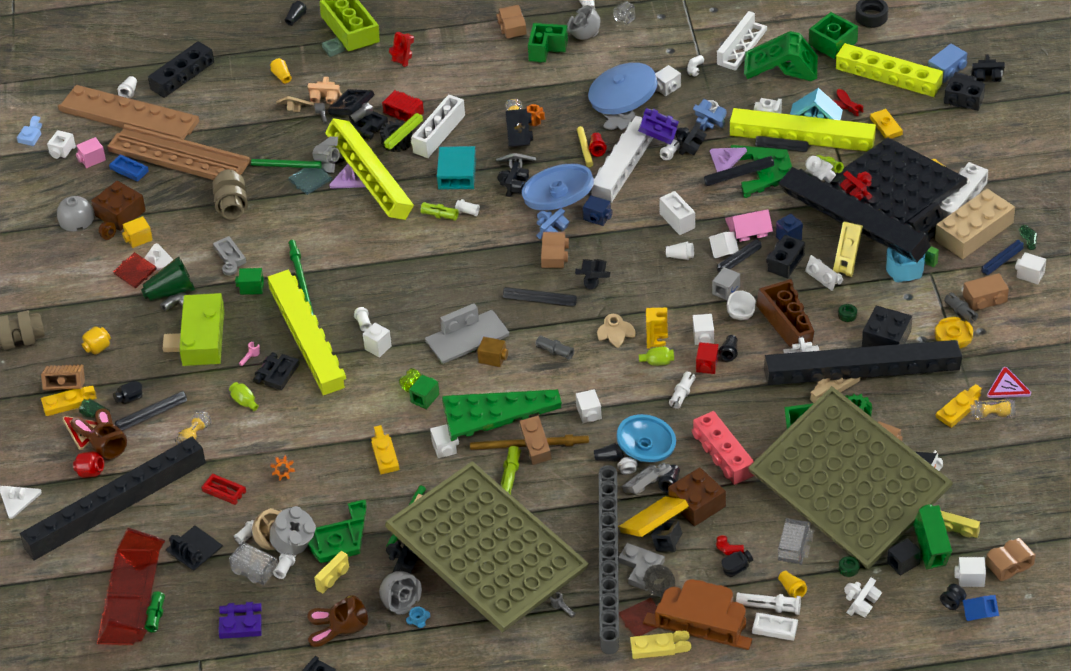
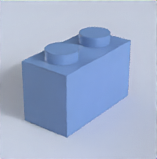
[928,44,967,83]

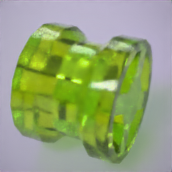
[399,368,421,392]

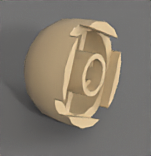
[252,508,282,550]

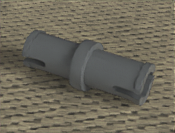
[944,292,978,323]
[536,335,574,360]

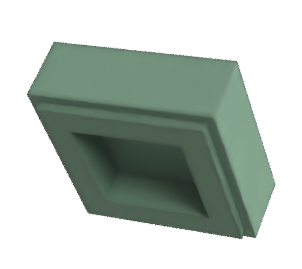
[322,37,345,57]

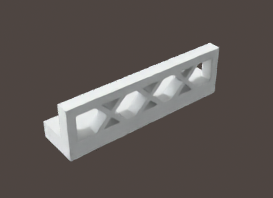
[717,11,767,71]

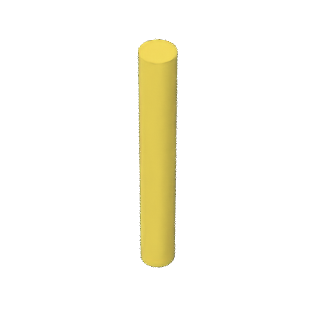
[577,126,593,167]

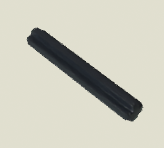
[704,156,774,186]
[503,287,577,306]
[115,391,187,431]

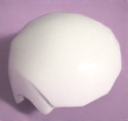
[727,291,756,321]

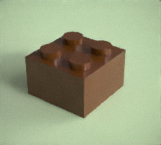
[91,180,146,231]
[668,467,726,527]

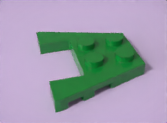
[731,145,792,198]
[307,499,367,563]

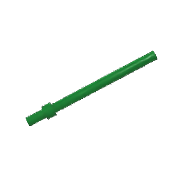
[288,240,314,315]

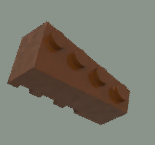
[756,279,815,348]

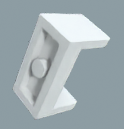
[659,191,695,235]

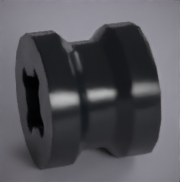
[940,583,967,610]

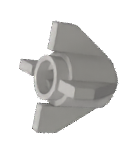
[312,136,345,173]

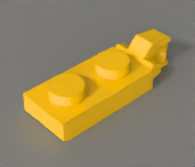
[936,384,982,428]
[41,386,97,416]
[371,425,400,475]

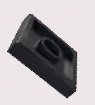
[327,89,375,115]

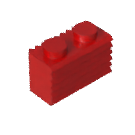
[382,90,424,122]

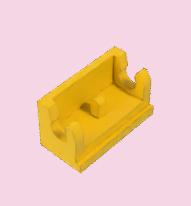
[646,307,668,348]

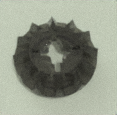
[642,564,675,598]

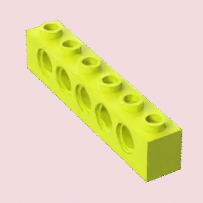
[836,43,943,97]

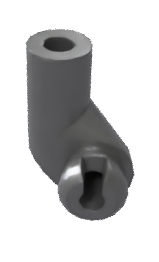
[350,103,373,123]
[160,292,186,311]

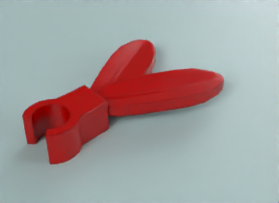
[832,89,864,116]

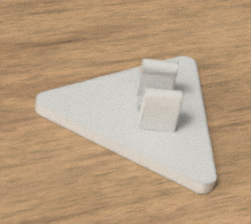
[137,243,173,272]
[0,486,42,519]

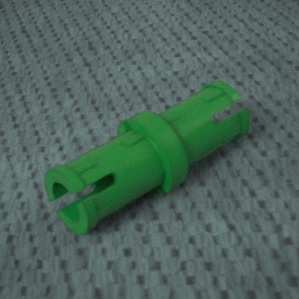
[144,591,165,633]

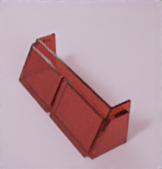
[97,528,165,645]

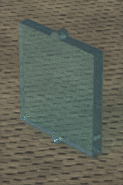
[289,168,332,195]

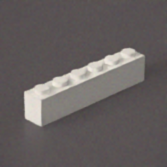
[591,116,653,203]

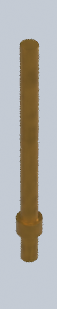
[470,434,589,450]

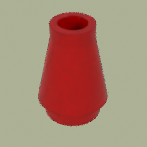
[589,133,607,157]

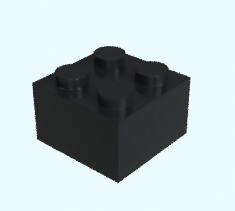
[862,305,912,347]

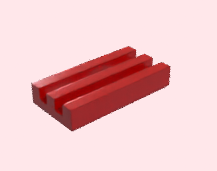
[201,473,246,505]

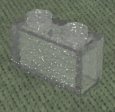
[778,518,814,565]
[229,542,278,585]

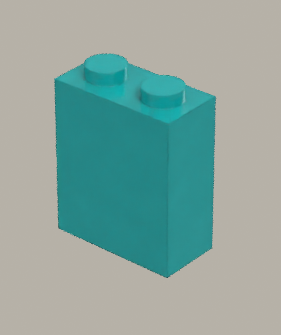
[437,146,476,190]

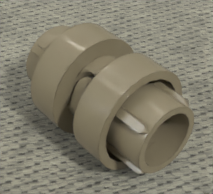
[212,169,248,220]
[0,310,45,350]

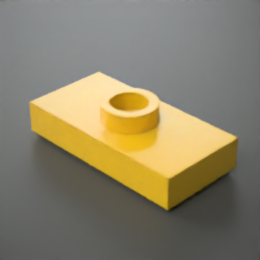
[870,109,903,139]

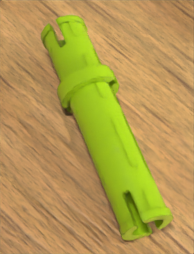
[500,446,521,495]

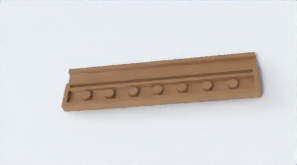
[58,85,199,140]
[107,124,251,180]

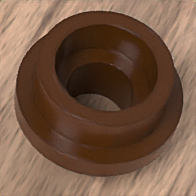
[98,222,116,240]

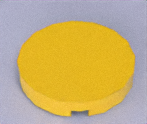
[934,317,973,349]

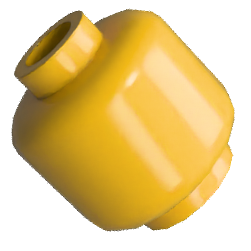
[81,326,111,354]

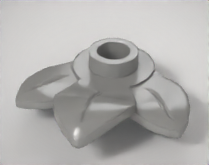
[602,110,635,130]

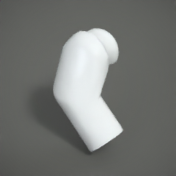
[687,55,704,77]

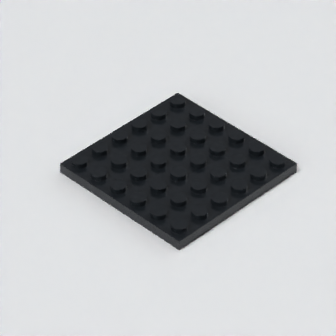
[823,137,967,225]

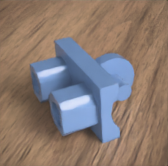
[693,99,727,131]
[536,208,569,239]

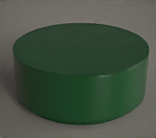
[838,304,857,322]
[838,556,860,577]

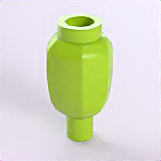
[639,347,674,366]
[229,382,259,411]

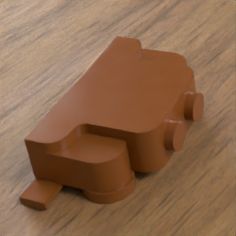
[643,579,752,650]

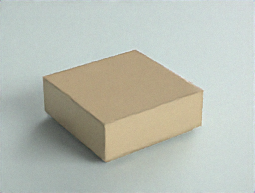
[163,333,181,352]

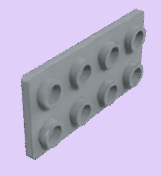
[425,303,510,364]

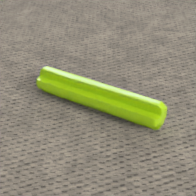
[384,113,423,150]

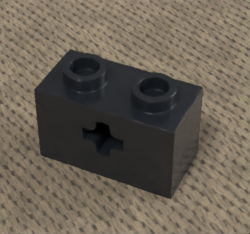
[505,109,533,147]

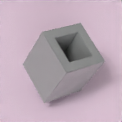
[712,267,740,301]

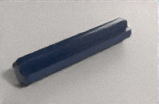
[981,240,1024,275]

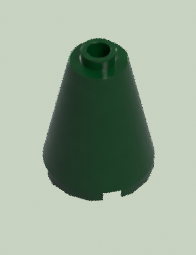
[141,257,195,301]

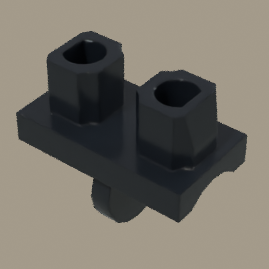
[971,54,1005,82]
[675,122,707,155]
[497,162,529,197]
[575,259,611,289]
[386,541,418,574]

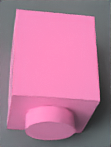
[76,137,106,168]

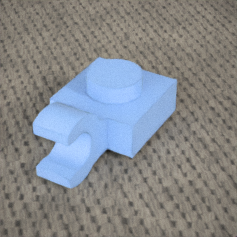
[17,116,42,146]

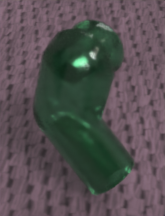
[1019,225,1038,250]

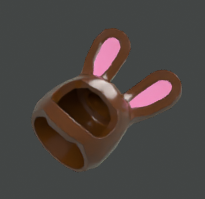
[71,409,127,459]
[307,595,368,647]

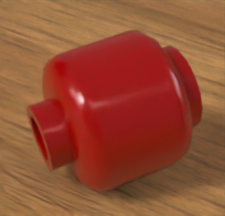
[73,451,104,478]

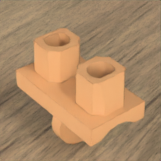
[308,77,342,105]

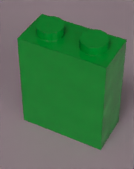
[913,504,952,570]

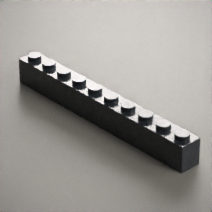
[779,167,931,263]
[764,340,962,385]
[20,436,206,561]

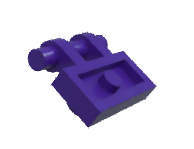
[638,108,679,145]
[219,602,262,639]

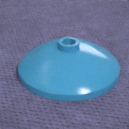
[616,414,676,462]

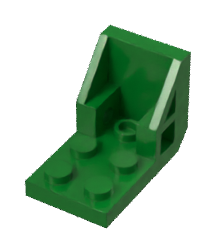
[744,31,818,81]

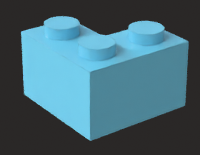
[790,88,843,120]

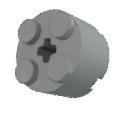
[269,506,316,555]

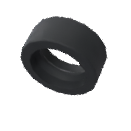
[855,0,888,28]

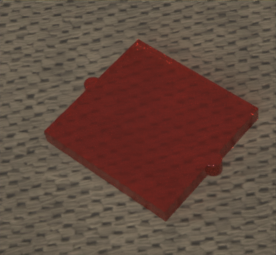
[113,252,157,289]
[619,598,658,637]

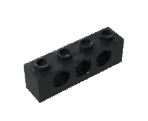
[148,41,214,98]

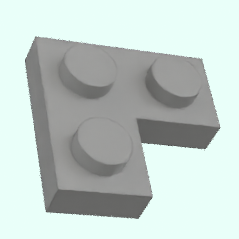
[618,543,665,591]

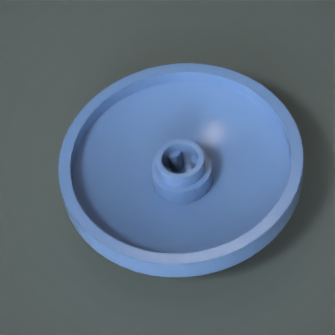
[588,63,658,114]
[522,164,594,210]

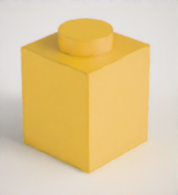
[122,216,153,248]

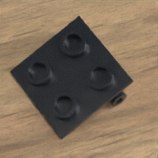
[165,525,223,571]

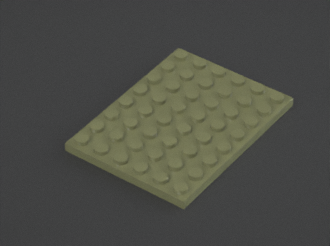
[748,386,953,569]
[385,461,589,633]

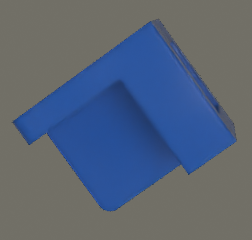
[963,595,999,621]

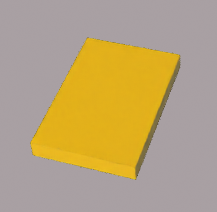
[618,496,688,537]

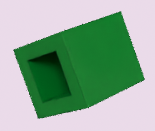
[235,268,264,295]
[409,374,440,410]

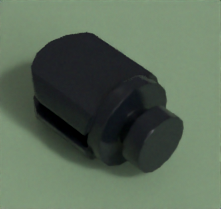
[113,381,143,404]
[721,550,753,577]

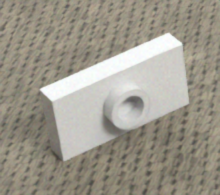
[752,612,798,641]

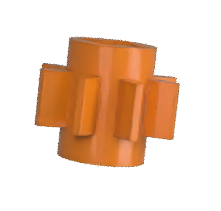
[527,104,545,126]
[270,455,295,481]

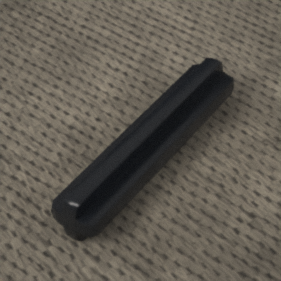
[755,136,809,152]
[717,239,762,272]

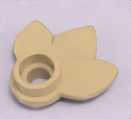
[597,314,636,348]

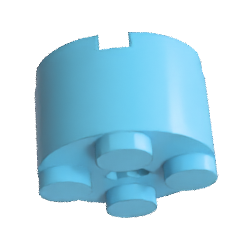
[886,248,925,283]

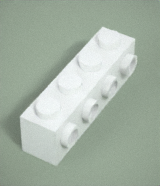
[411,94,465,158]
[940,162,988,219]

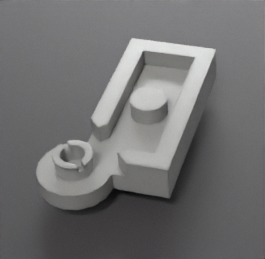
[213,236,246,275]
[621,463,672,495]

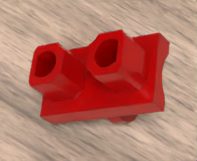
[389,32,414,67]
[839,171,873,201]

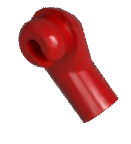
[716,535,744,556]

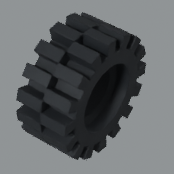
[380,120,413,152]

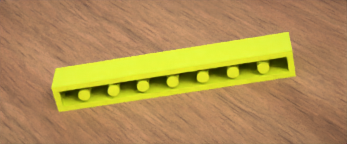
[730,108,876,152]
[325,118,414,220]
[267,269,346,396]

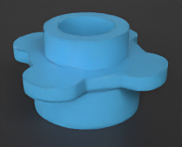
[406,607,430,628]

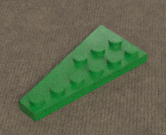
[442,389,562,441]

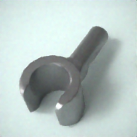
[315,103,328,124]
[550,592,575,617]

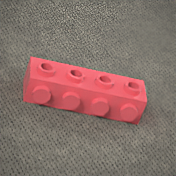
[692,411,754,485]

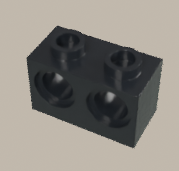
[944,77,985,111]
[766,235,805,279]

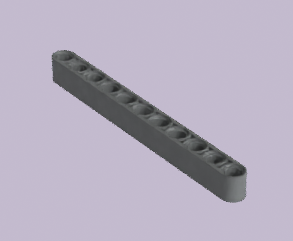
[599,465,619,654]

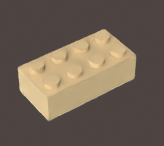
[935,189,1015,259]

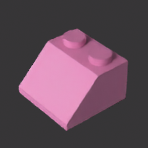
[725,209,773,242]

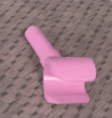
[239,342,260,366]

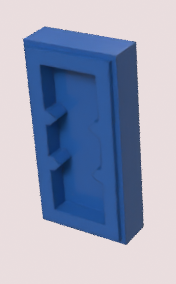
[109,154,149,182]

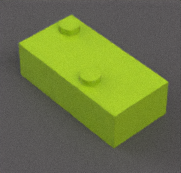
[320,0,380,52]
[179,293,224,366]

